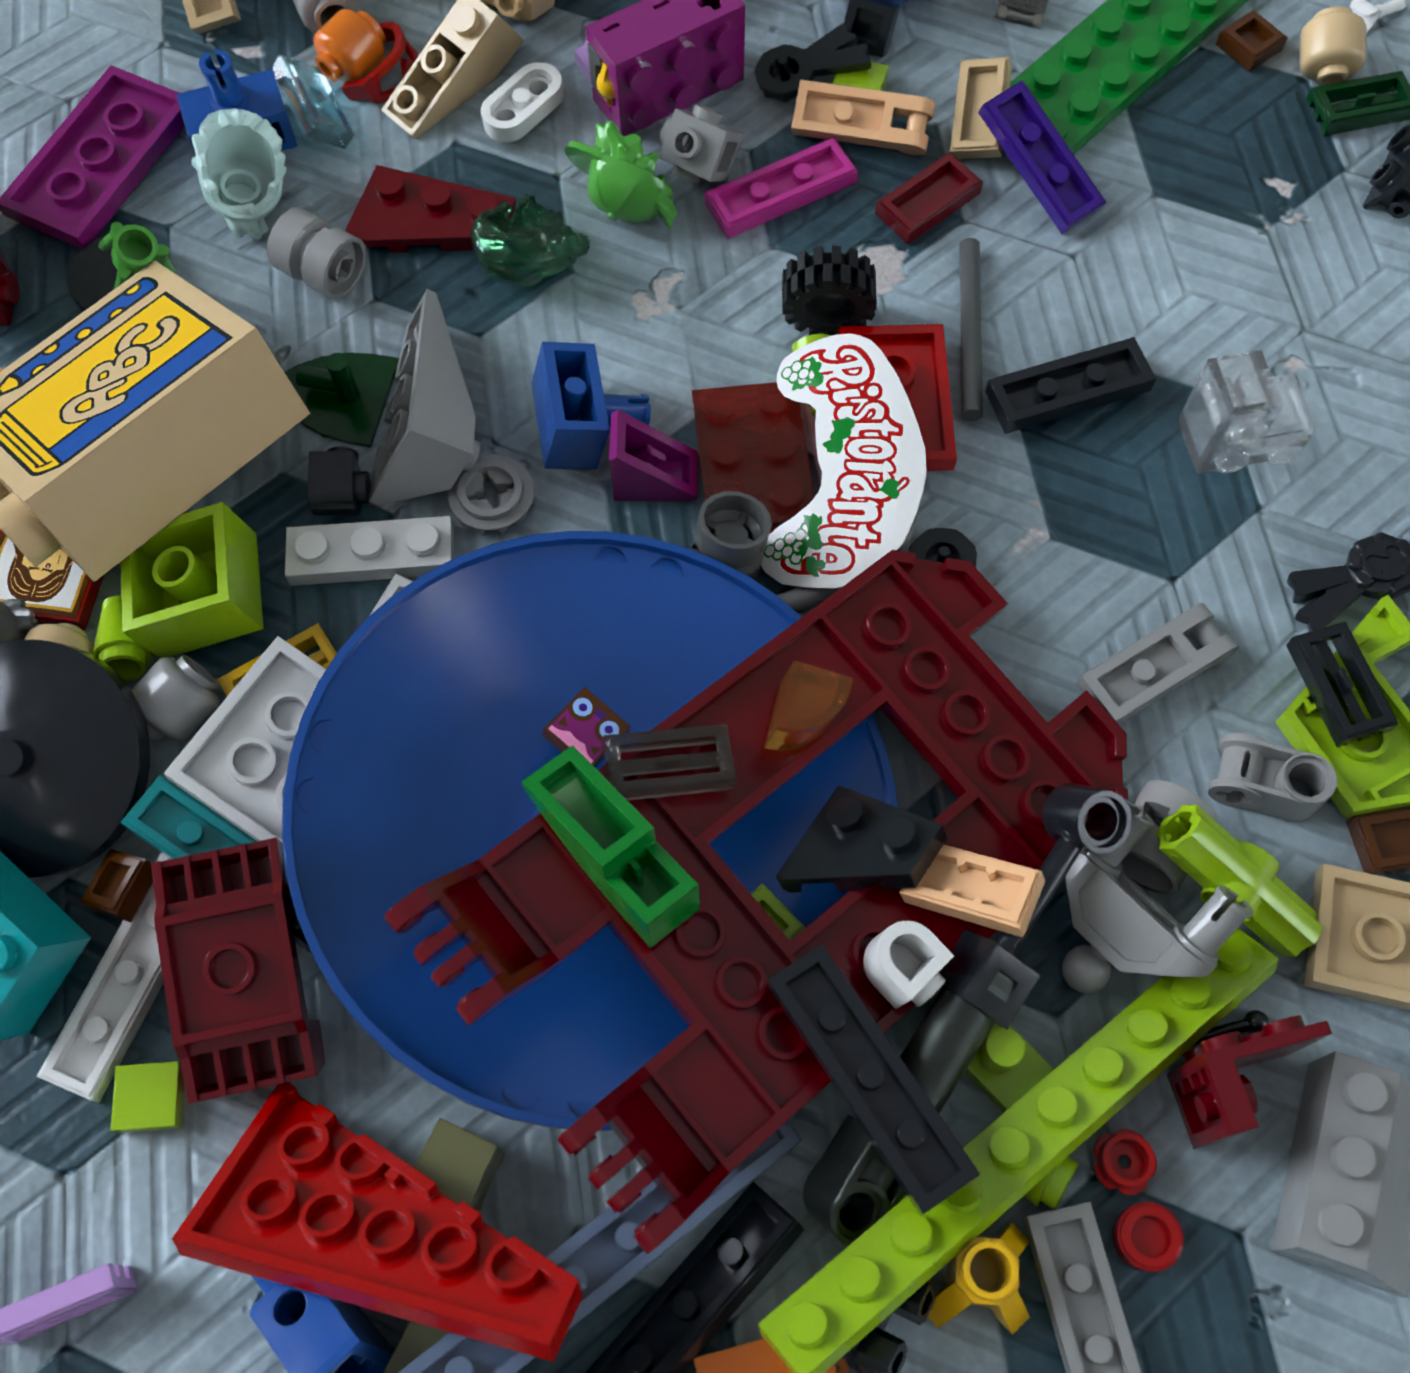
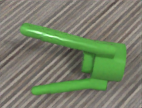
[99,222,178,290]

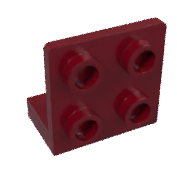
[1167,1015,1332,1149]

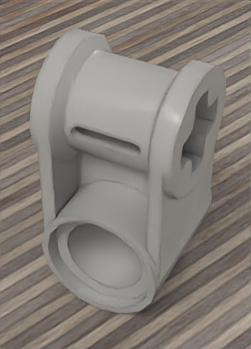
[1208,733,1337,823]

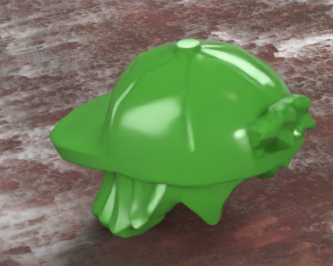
[564,120,678,228]

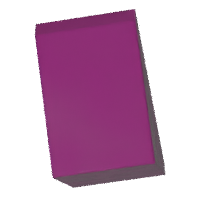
[609,409,698,501]

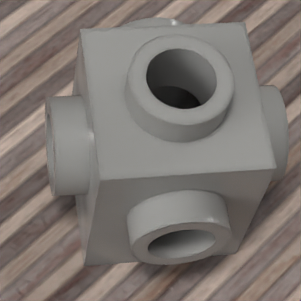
[659,103,745,183]

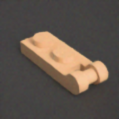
[791,80,935,156]

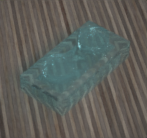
[272,54,355,149]

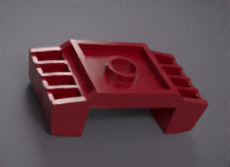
[151,837,325,1104]

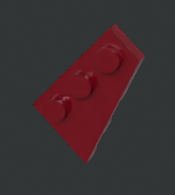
[345,165,518,253]

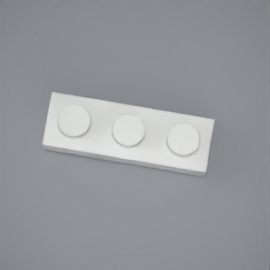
[285,516,454,586]

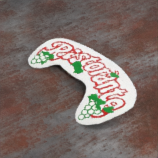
[761,333,927,589]

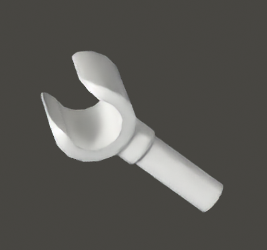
[1350,0,1406,33]

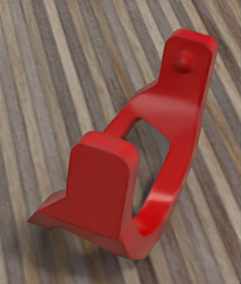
[342,21,419,104]

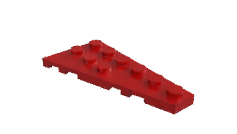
[172,1082,583,1362]

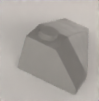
[369,289,480,505]

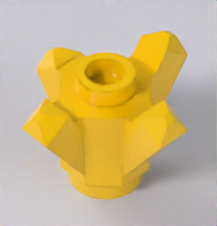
[928,1222,1030,1335]

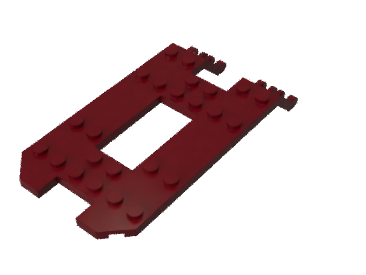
[384,550,1128,1254]

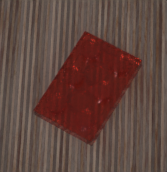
[692,382,814,533]

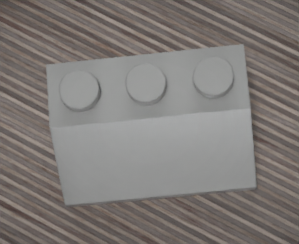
[1271,1051,1410,1298]

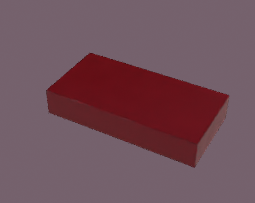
[875,152,983,244]

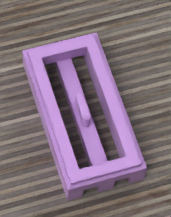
[0,1263,138,1345]

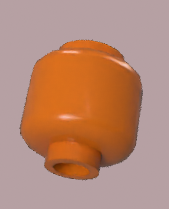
[313,9,386,83]

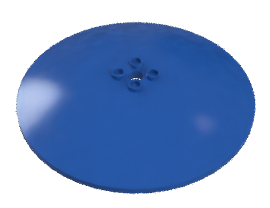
[282,531,898,1131]

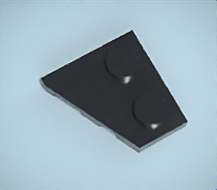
[776,785,948,893]

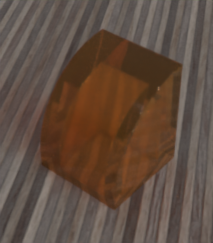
[764,660,853,750]

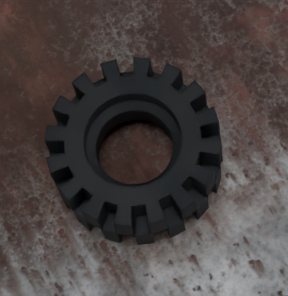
[782,245,877,336]

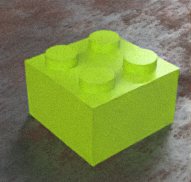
[120,502,264,659]

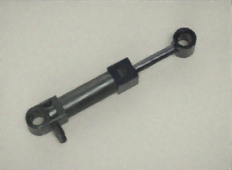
[803,783,1132,1246]

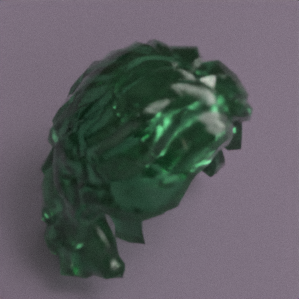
[471,194,590,286]

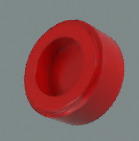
[1112,1202,1184,1272]

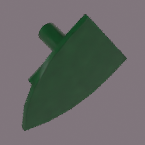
[285,352,399,448]

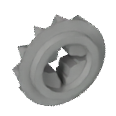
[448,454,535,535]

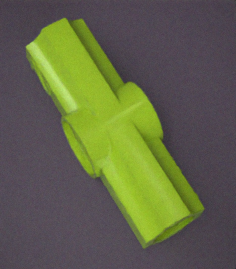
[1155,805,1323,957]

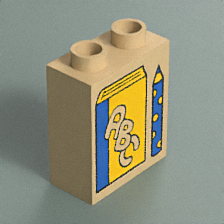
[0,260,311,582]

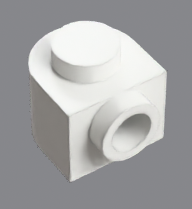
[863,921,954,1009]

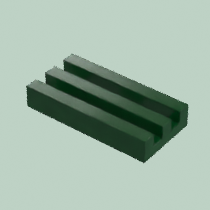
[1306,71,1410,136]

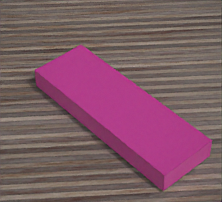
[704,137,858,239]

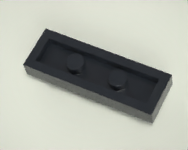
[985,337,1156,434]

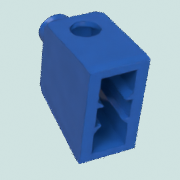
[249,1275,395,1373]

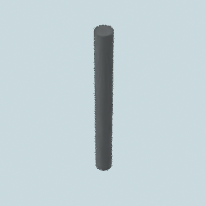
[960,238,983,421]

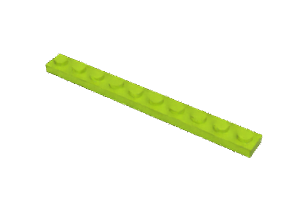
[758,928,1279,1373]

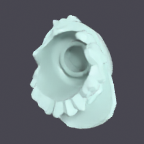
[191,108,287,240]

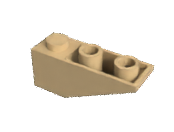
[381,0,524,139]

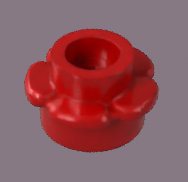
[1093,1129,1157,1195]

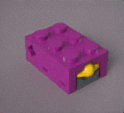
[586,0,745,137]

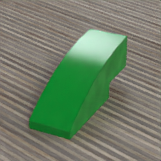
[522,745,701,948]

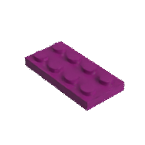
[0,65,185,249]

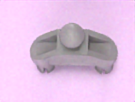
[1062,799,1254,994]

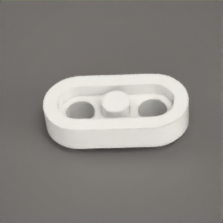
[481,62,564,142]

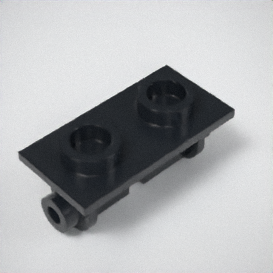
[1362,124,1410,218]

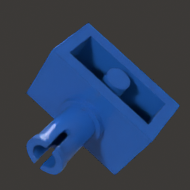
[176,49,298,151]
[531,342,651,469]

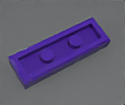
[978,80,1107,234]

